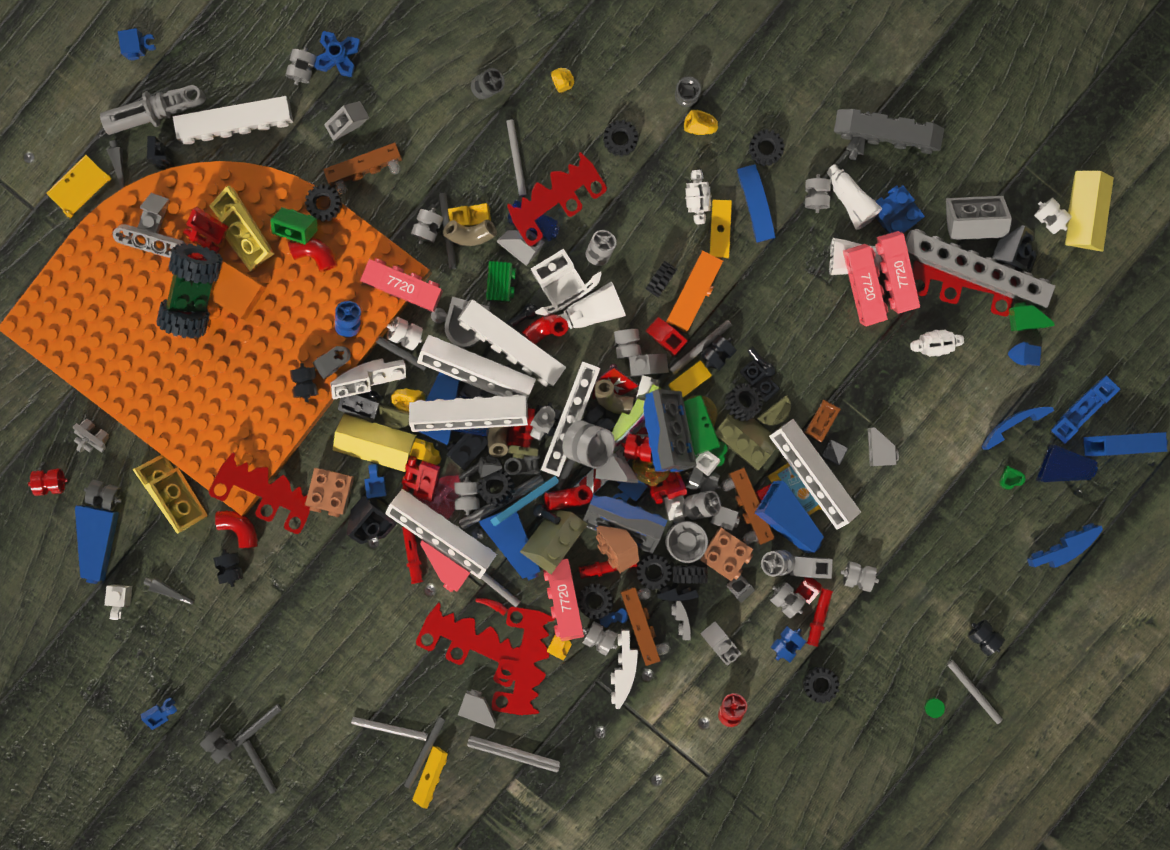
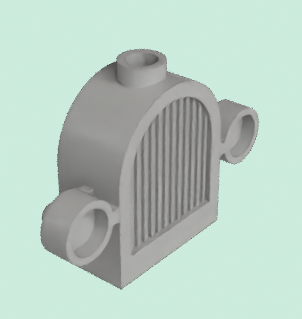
[431,297,491,349]

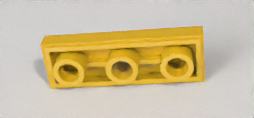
[710,200,732,258]
[412,746,448,808]

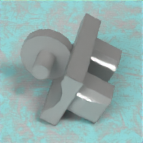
[530,406,555,440]
[73,419,109,453]

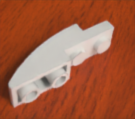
[330,358,406,399]
[611,629,638,709]

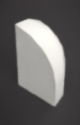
[635,375,660,402]

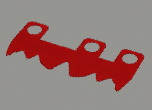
[507,152,607,246]
[912,247,1016,317]
[209,452,310,534]
[416,603,522,687]
[492,607,555,715]

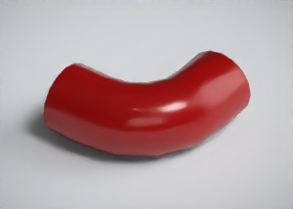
[288,238,338,272]
[522,314,568,345]
[544,485,593,511]
[215,511,258,548]

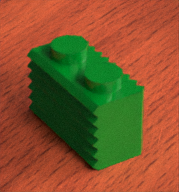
[270,207,318,245]
[486,261,516,303]

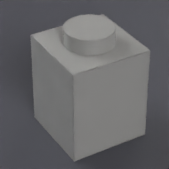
[709,506,740,530]

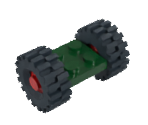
[156,243,223,339]

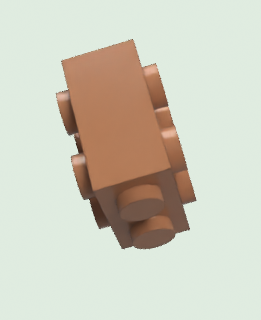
[305,468,355,517]
[699,527,753,581]

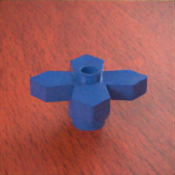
[315,31,360,77]

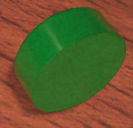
[924,698,945,718]

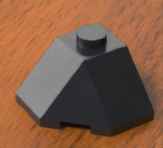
[993,225,1037,273]
[347,496,397,544]

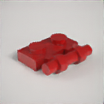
[183,206,229,254]
[507,408,535,447]
[402,456,440,502]
[645,470,687,504]

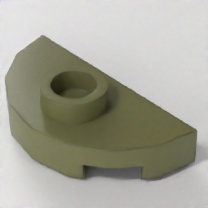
[756,395,791,426]
[379,405,409,429]
[508,445,538,459]

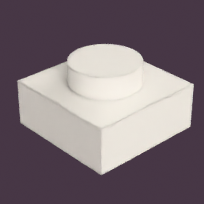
[696,451,720,476]

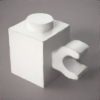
[663,495,687,523]
[105,584,132,620]

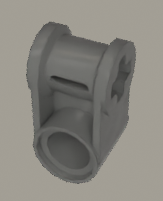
[312,346,351,379]
[504,455,541,475]

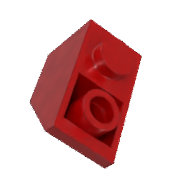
[645,317,688,357]

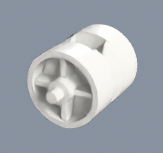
[1034,198,1072,234]
[387,317,423,350]

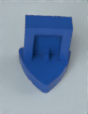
[1008,342,1041,366]

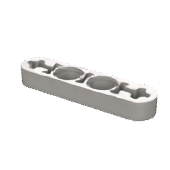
[113,224,187,258]

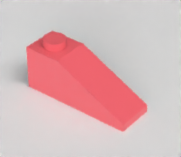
[420,540,470,592]

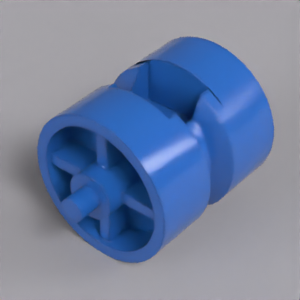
[335,301,361,337]
[771,626,807,663]

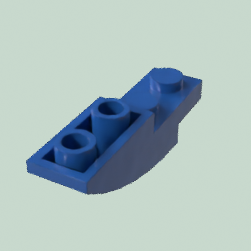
[1027,523,1103,568]

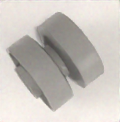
[562,421,615,469]
[665,521,708,563]

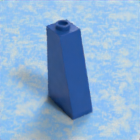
[419,372,461,445]
[1083,432,1168,456]
[755,481,824,553]
[75,505,119,584]
[479,511,541,580]

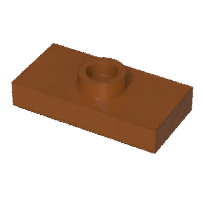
[805,400,840,442]

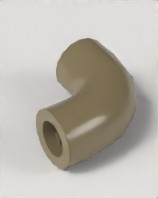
[443,220,497,246]
[595,379,634,415]
[488,426,510,458]

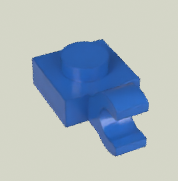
[364,464,387,498]
[141,698,177,730]

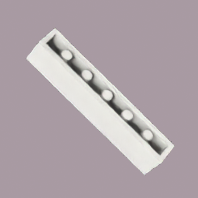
[173,96,293,144]
[457,299,566,387]
[417,335,536,400]
[541,361,601,477]
[409,394,528,432]
[769,419,861,530]
[385,489,497,579]

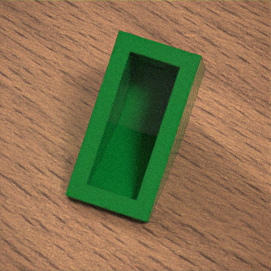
[1009,302,1055,332]

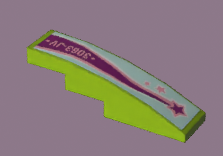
[612,384,661,453]

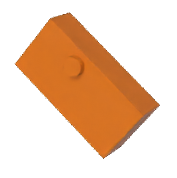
[195,244,266,321]
[666,251,723,333]

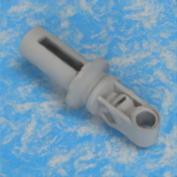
[100,85,206,135]

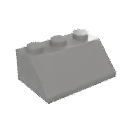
[946,196,1012,240]

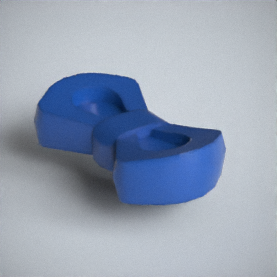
[599,608,628,628]

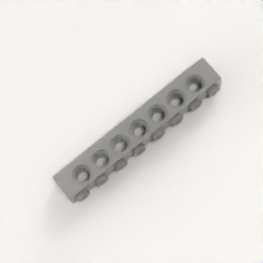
[905,229,1055,310]

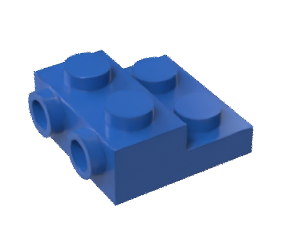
[875,185,925,234]

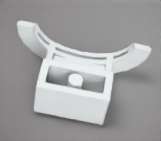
[531,249,601,316]

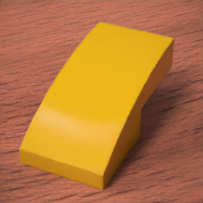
[448,203,491,227]
[668,360,712,397]

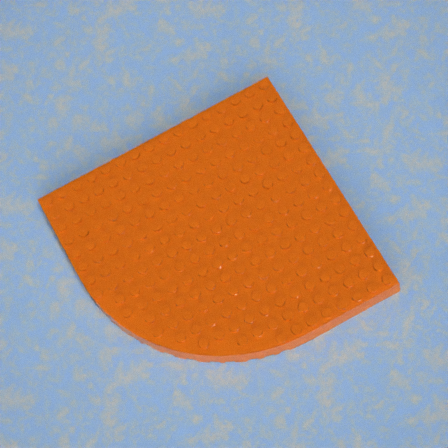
[0,161,432,516]

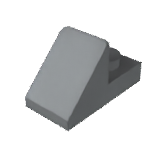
[137,193,170,234]

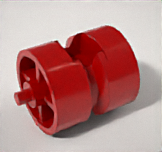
[621,433,653,463]
[28,468,67,496]
[718,693,747,727]

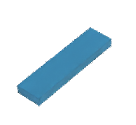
[490,476,559,526]

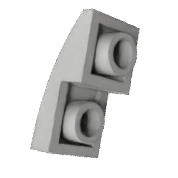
[671,601,691,640]

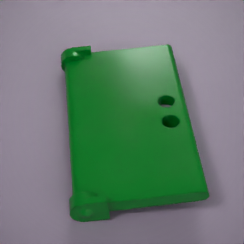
[684,395,720,457]

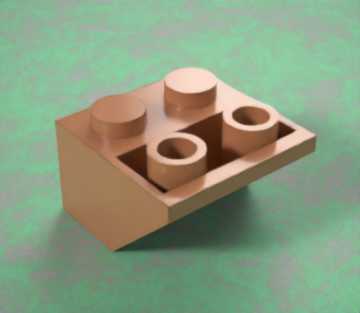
[596,525,639,573]

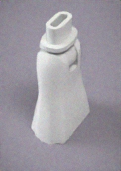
[827,164,882,230]
[829,238,882,275]
[558,282,626,329]

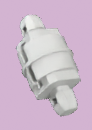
[685,170,712,224]
[911,330,964,357]

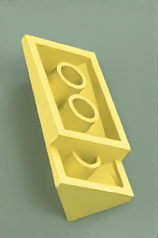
[1065,171,1114,252]
[209,186,275,271]
[333,414,416,472]
[133,455,208,534]

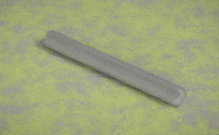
[459,474,544,529]
[467,736,560,772]

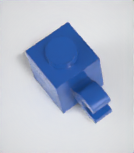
[118,28,156,60]
[613,479,648,502]

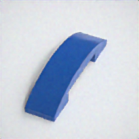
[737,164,775,243]
[1051,376,1120,444]
[982,407,1055,450]

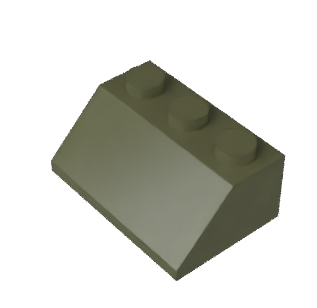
[715,414,777,470]
[520,510,588,575]

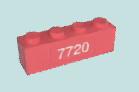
[875,231,920,314]
[843,244,888,326]
[360,258,443,312]
[543,559,584,641]

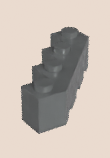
[834,109,944,154]

